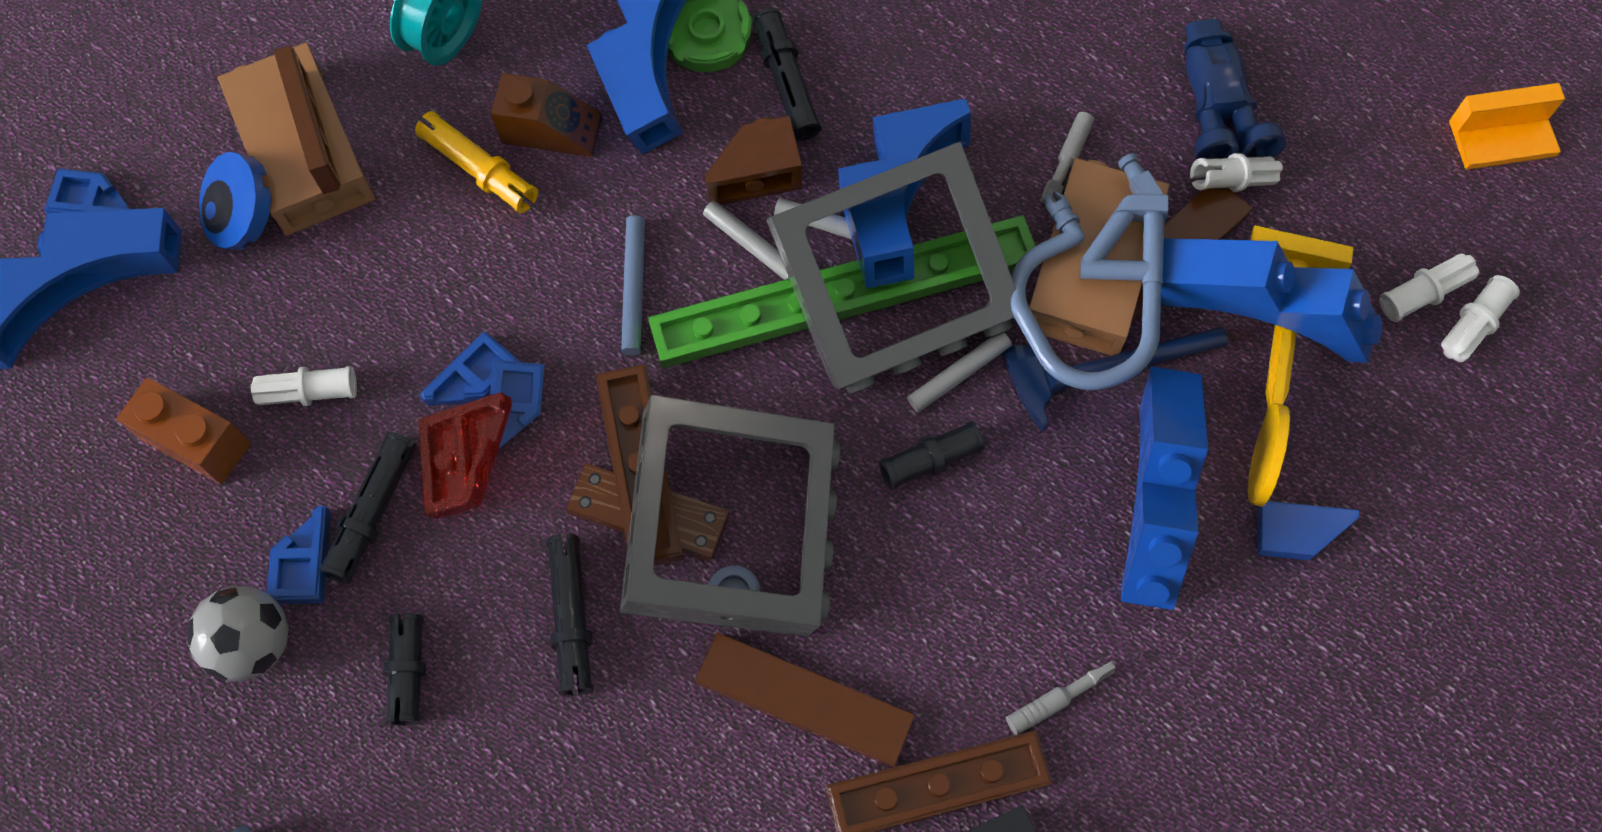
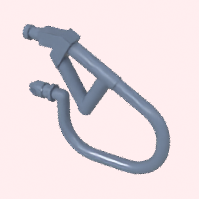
[1011,153,1168,390]

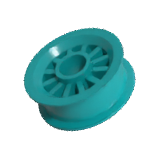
[390,0,483,66]

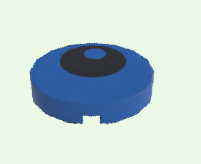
[199,152,271,250]

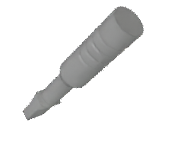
[1040,112,1095,204]
[1006,661,1116,735]

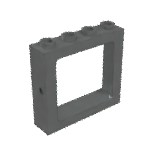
[766,141,1016,393]
[620,395,840,637]

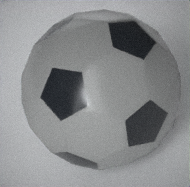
[187,586,289,682]

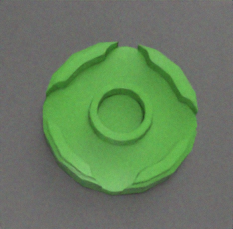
[667,0,752,72]

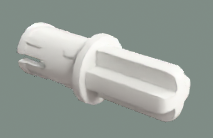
[1190,153,1283,192]
[1379,254,1479,322]
[1441,275,1520,362]
[251,366,357,406]

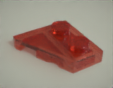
[418,392,512,519]

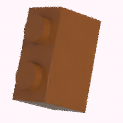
[116,377,251,485]

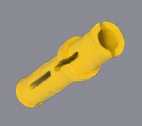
[415,111,539,214]

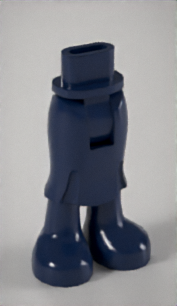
[1183,19,1286,160]

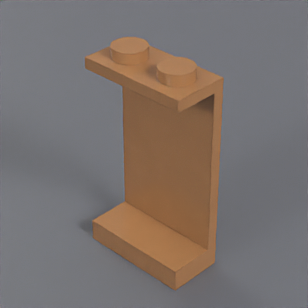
[217,42,376,236]
[1029,158,1170,355]

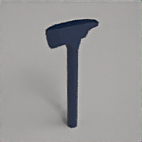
[1002,327,1228,431]

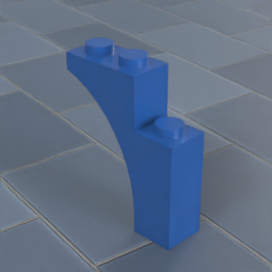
[586,0,687,155]
[838,98,971,289]
[0,208,182,369]
[1161,238,1382,363]
[1121,366,1208,610]

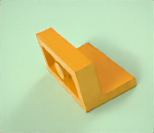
[1449,83,1565,170]

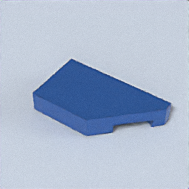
[44,168,130,213]
[419,331,520,406]
[485,359,545,454]
[1257,501,1359,560]
[267,506,331,604]

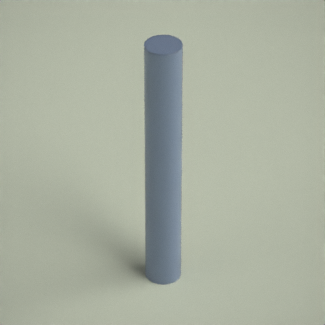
[621,215,645,356]

